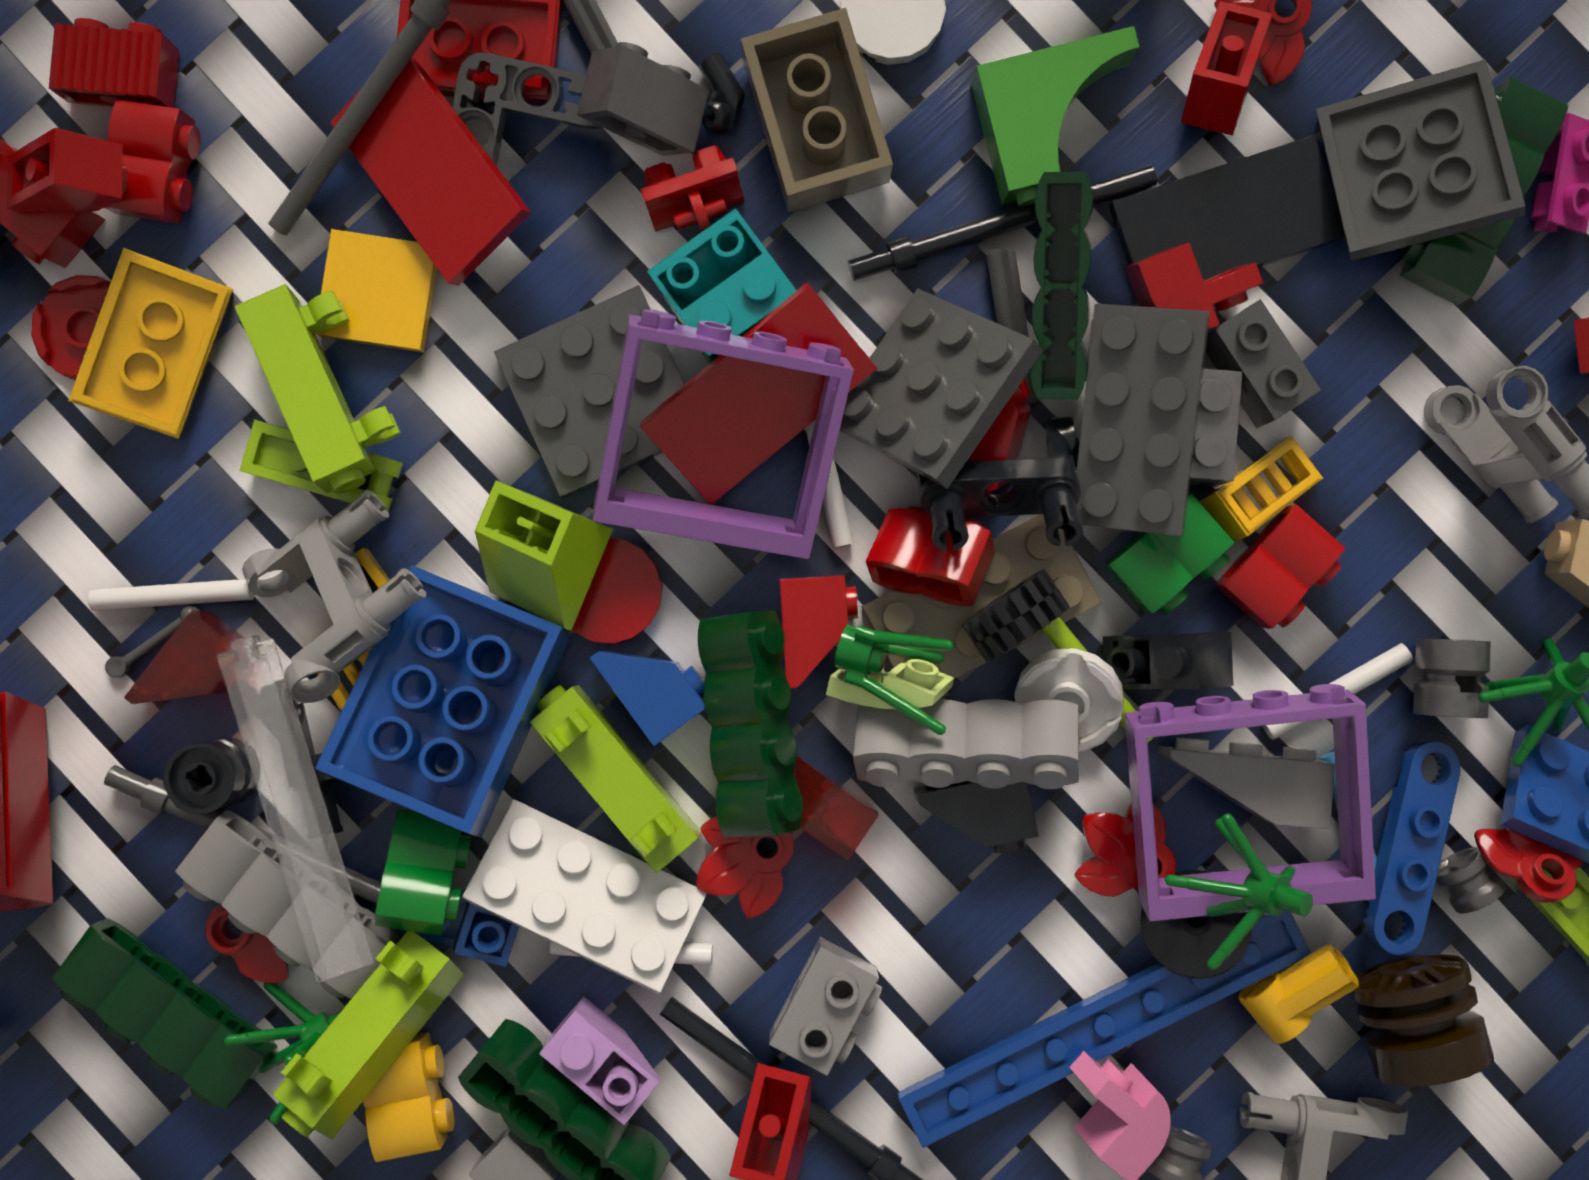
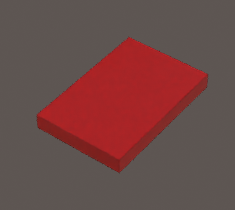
[397,0,563,105]

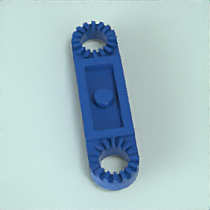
[1363,741,1461,955]

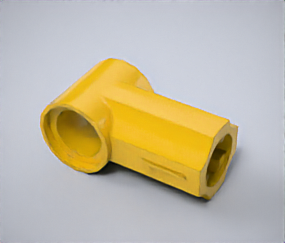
[1238,942,1359,1044]

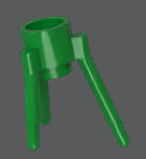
[834,625,954,735]

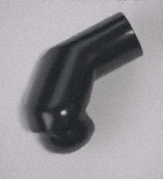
[699,53,745,134]

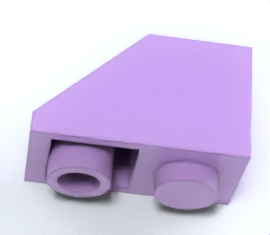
[539,996,661,1125]

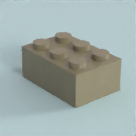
[741,8,893,213]

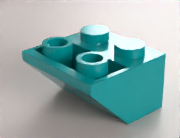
[647,208,797,364]

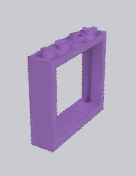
[593,309,854,559]
[1124,684,1376,921]

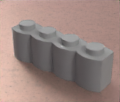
[853,699,1079,789]
[175,810,403,999]

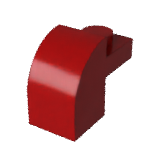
[1124,243,1263,329]

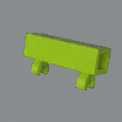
[234,284,401,494]
[530,684,701,873]
[272,931,465,1140]

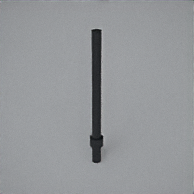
[848,165,1157,281]
[659,997,923,1180]

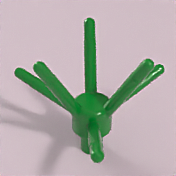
[1478,638,1589,767]
[1164,813,1313,970]
[224,982,344,1124]

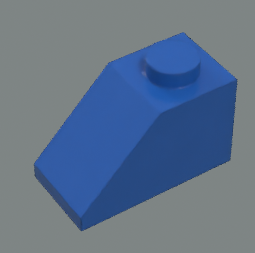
[590,651,705,746]

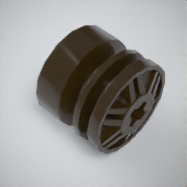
[1351,954,1494,1087]

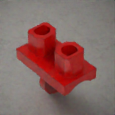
[641,145,745,233]

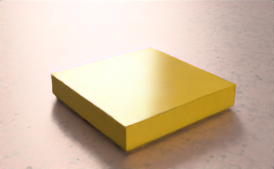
[315,229,437,353]

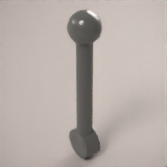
[105,605,203,678]

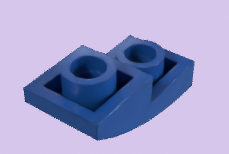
[400,890,519,967]

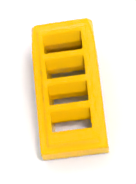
[1200,436,1323,542]

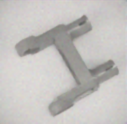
[1424,366,1589,523]
[242,489,426,703]
[1240,1092,1409,1180]

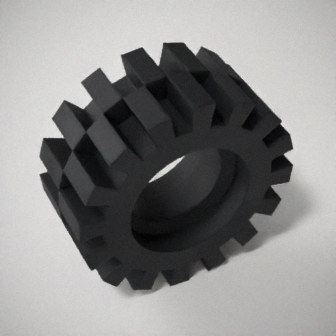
[961,569,1069,662]

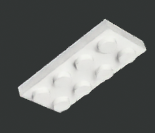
[462,799,707,994]

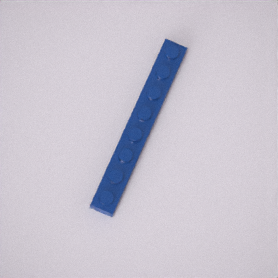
[897,910,1311,1148]

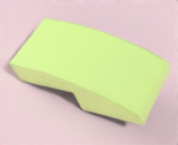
[826,659,954,709]

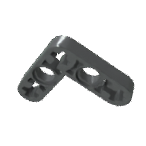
[452,53,601,166]

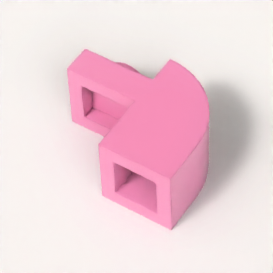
[1069,1051,1171,1180]

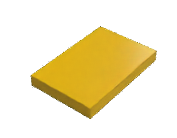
[68,248,233,439]

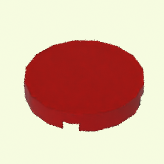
[31,275,111,380]
[572,538,663,644]

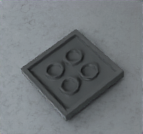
[1316,59,1526,261]
[494,285,685,499]
[840,289,1043,489]

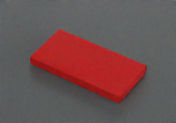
[330,56,531,286]
[640,282,877,505]

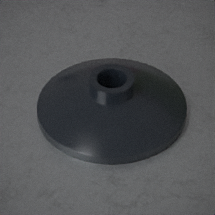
[1140,870,1252,979]

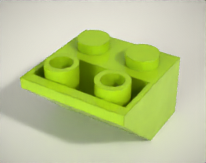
[475,480,613,630]

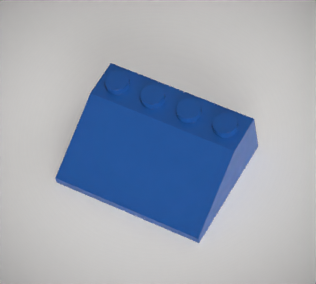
[315,565,571,837]

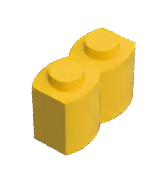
[363,1032,455,1162]

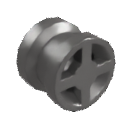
[1436,847,1506,914]
[1147,1125,1213,1180]

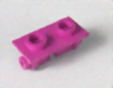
[1530,113,1589,234]

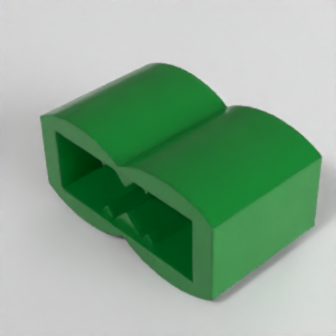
[1103,493,1235,615]
[375,809,471,935]

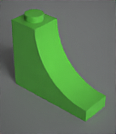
[971,26,1140,207]

